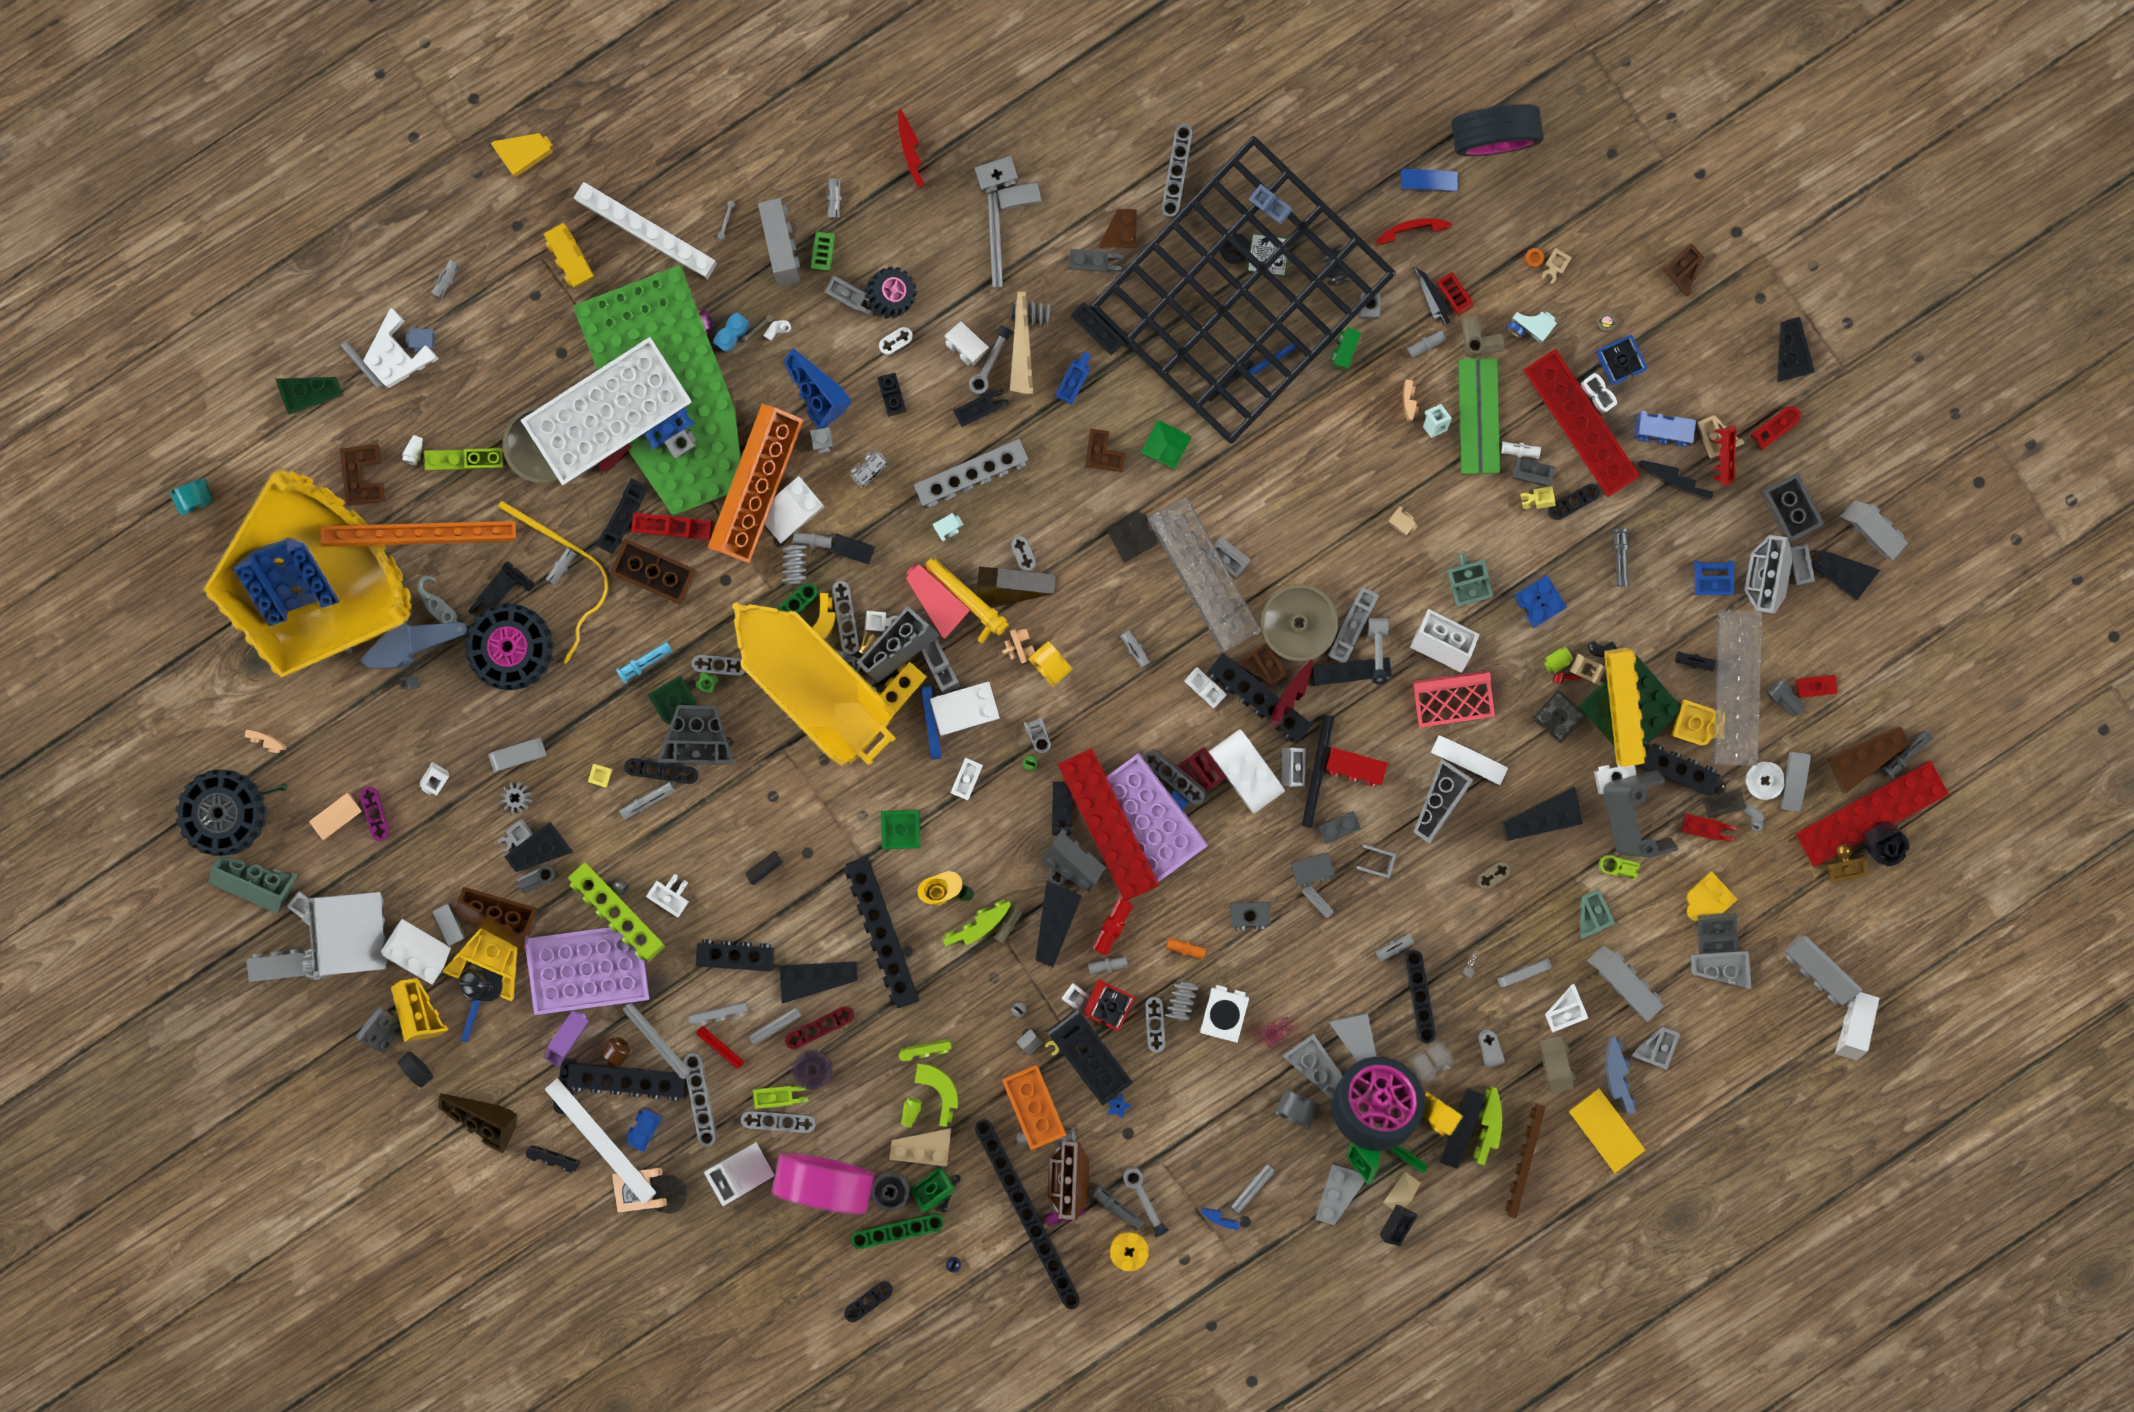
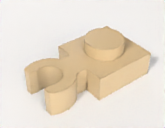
[1541,248,1572,285]

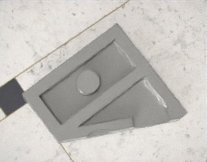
[1631,1026,1680,1069]

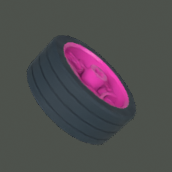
[1451,104,1544,156]
[1331,1057,1425,1151]

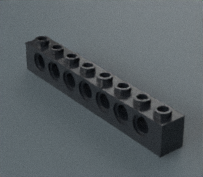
[844,856,920,1009]

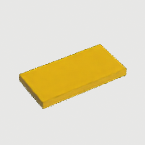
[1568,1088,1646,1173]

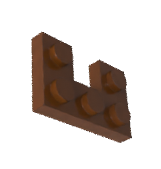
[340,444,386,506]

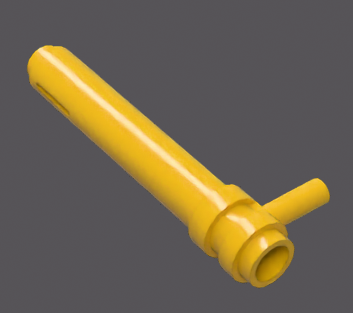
[924,558,1009,643]

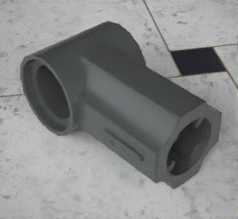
[1766,679,1805,718]
[517,865,557,894]

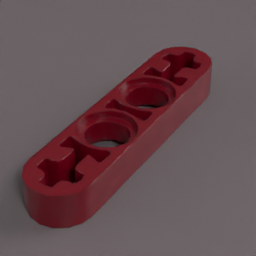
[785,1006,854,1049]

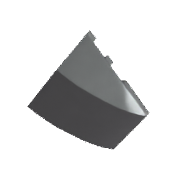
[657,705,734,765]

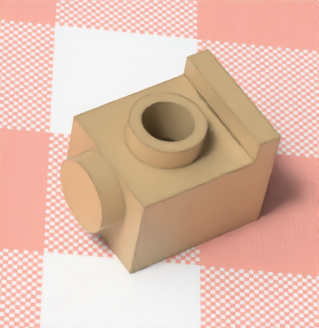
[1387,506,1418,536]

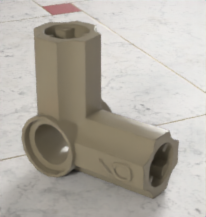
[1461,317,1504,357]

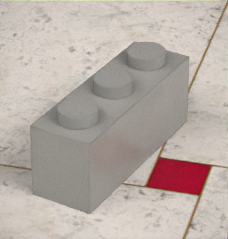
[246,949,306,982]

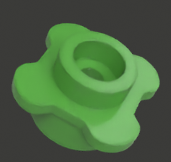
[696,672,718,693]

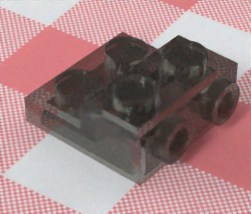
[1106,510,1159,563]

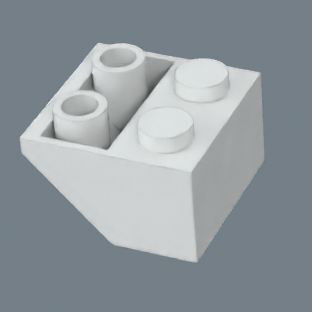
[945,322,989,366]

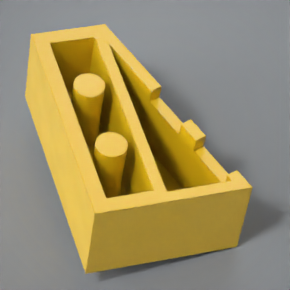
[544,223,596,289]
[391,978,448,1042]
[1423,1090,1462,1136]

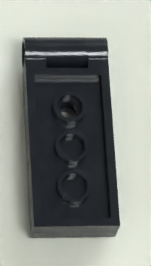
[1046,1008,1133,1106]

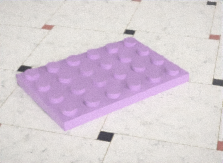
[1107,753,1208,882]
[526,924,650,1015]

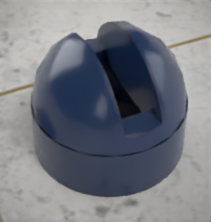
[946,1257,961,1273]

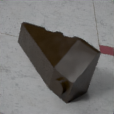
[977,566,1056,607]
[438,1093,517,1154]

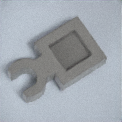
[498,820,533,852]

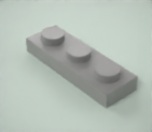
[689,1002,748,1026]

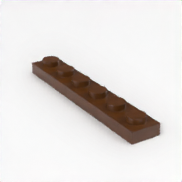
[1505,1103,1546,1218]

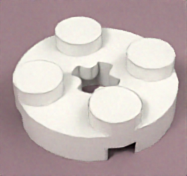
[1745,762,1785,800]

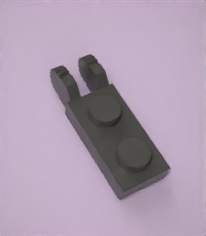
[1069,249,1124,272]

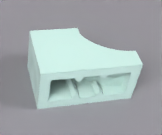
[1511,312,1557,343]

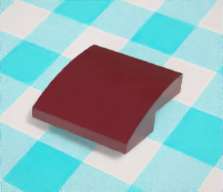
[1177,746,1227,799]

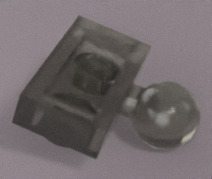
[1703,779,1746,819]

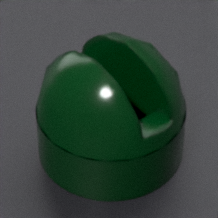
[957,885,974,901]

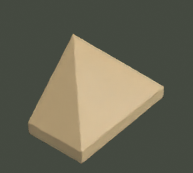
[1383,1172,1421,1210]

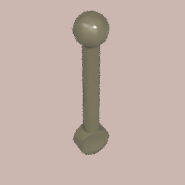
[741,315,774,343]

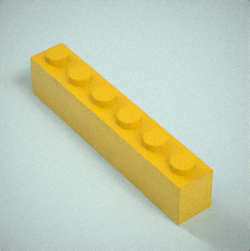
[1604,648,1646,767]

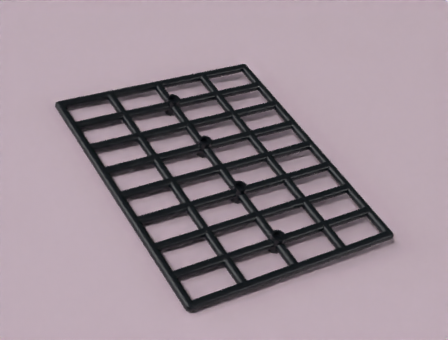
[1090,136,1396,444]

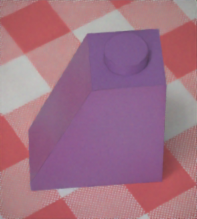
[544,1010,589,1068]

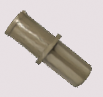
[993,906,1022,944]

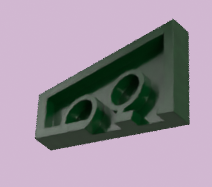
[275,377,344,415]

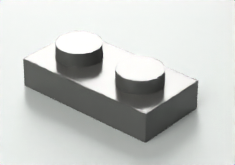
[1318,811,1361,844]

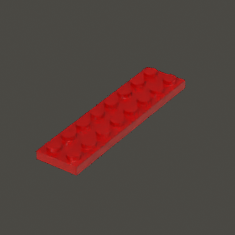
[1523,349,1640,498]
[1057,747,1159,901]
[1795,761,1949,867]

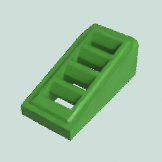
[811,232,835,272]

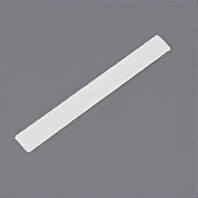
[545,1079,656,1203]

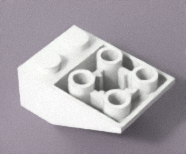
[704,1142,775,1206]

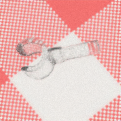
[1462,951,1478,979]

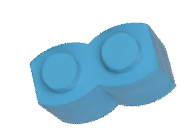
[714,313,750,353]

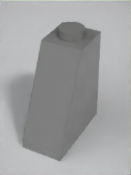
[1329,1013,1377,1062]

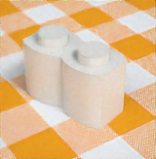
[1580,373,1617,414]

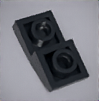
[877,372,907,417]
[830,533,875,564]

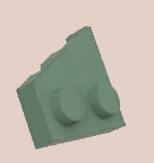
[1580,889,1615,939]

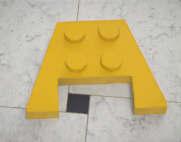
[443,928,518,1002]

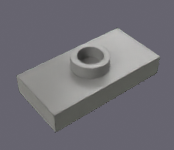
[1790,544,1815,585]

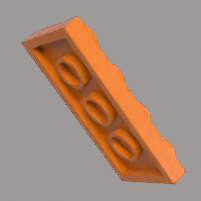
[1002,1065,1067,1151]

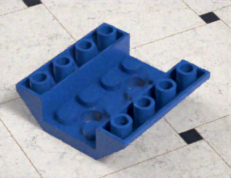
[233,538,340,627]

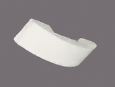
[1431,735,1508,785]

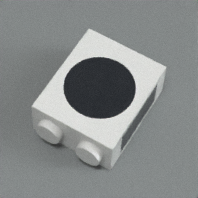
[1200,985,1249,1043]

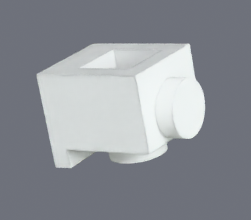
[420,762,449,796]

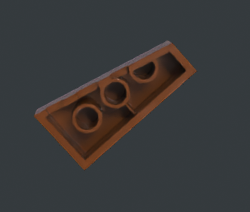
[1827,726,1909,793]
[456,887,537,951]

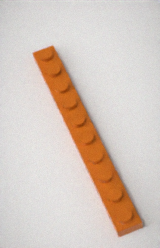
[321,521,516,547]

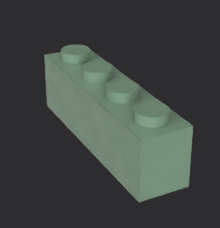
[208,856,298,914]

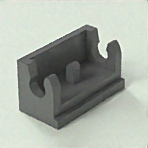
[1511,458,1555,487]

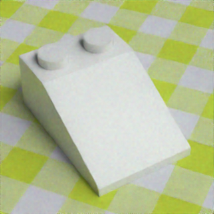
[764,476,825,543]
[930,682,1000,736]

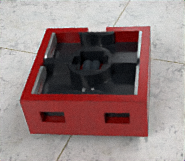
[1082,979,1135,1032]

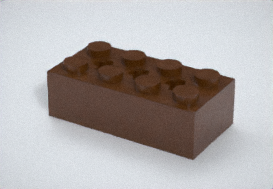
[610,538,697,605]

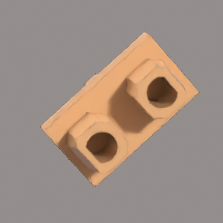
[1002,629,1035,664]

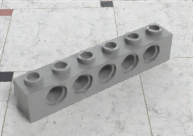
[914,439,1029,508]

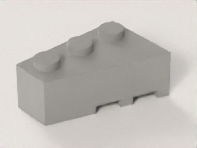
[1840,500,1908,561]

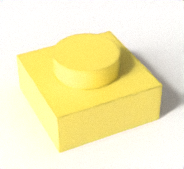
[588,764,613,788]

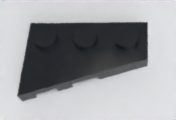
[1777,317,1815,383]
[1812,550,1880,600]
[504,822,574,872]

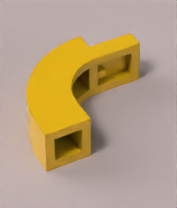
[812,593,836,640]

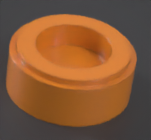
[1525,248,1545,268]

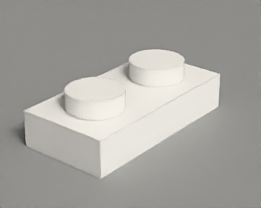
[950,758,983,800]

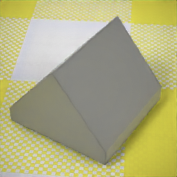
[1017,1029,1043,1056]

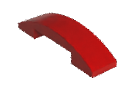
[1375,218,1452,246]

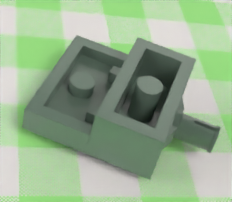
[1446,551,1494,607]

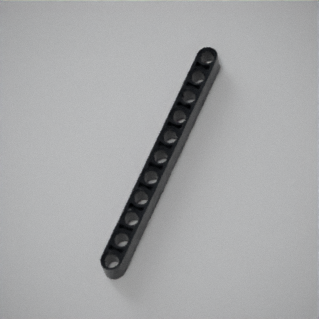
[975,1118,1080,1309]

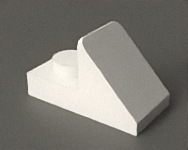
[1062,983,1090,1017]

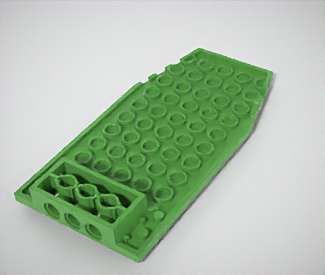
[573,265,741,515]

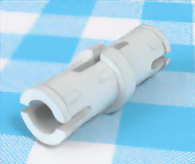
[1501,441,1541,459]

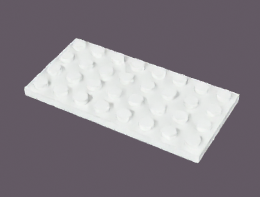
[521,337,692,485]

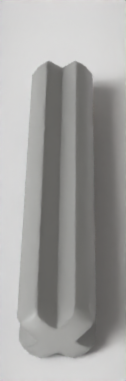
[749,1008,801,1045]
[1231,1165,1274,1213]

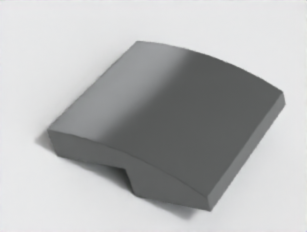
[1697,912,1738,954]

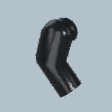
[1587,641,1617,657]

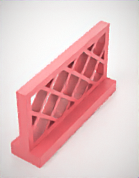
[1412,670,1495,728]

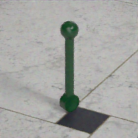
[260,783,287,795]

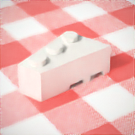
[1835,992,1879,1061]

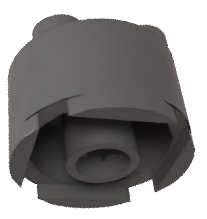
[1274,1089,1320,1130]
[871,1171,910,1212]

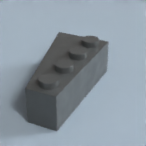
[857,606,940,683]

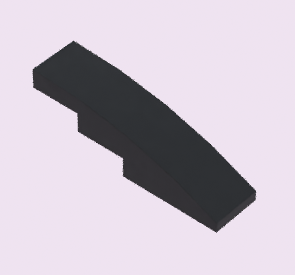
[1638,460,1714,500]
[1440,1088,1485,1169]

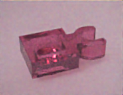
[1258,1017,1294,1049]

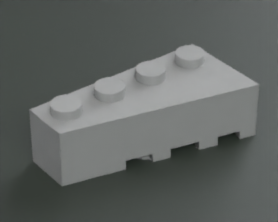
[1413,758,1473,845]
[1587,945,1664,1022]

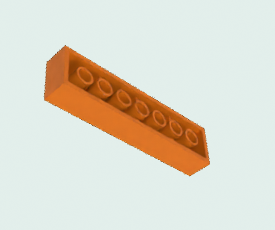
[707,404,803,563]

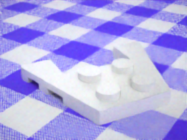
[363,308,439,388]

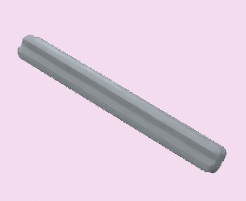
[988,193,1003,288]
[623,1003,690,1079]

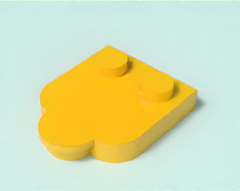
[1671,699,1722,745]
[1686,871,1738,921]

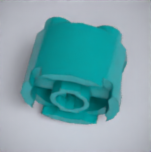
[169,477,213,515]

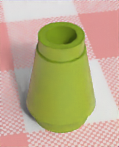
[901,1097,922,1127]

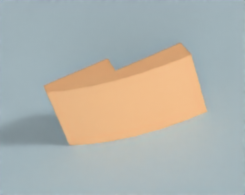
[1403,379,1419,422]
[245,730,286,753]

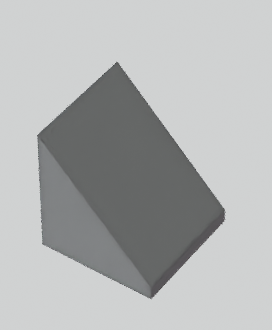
[400,676,419,689]

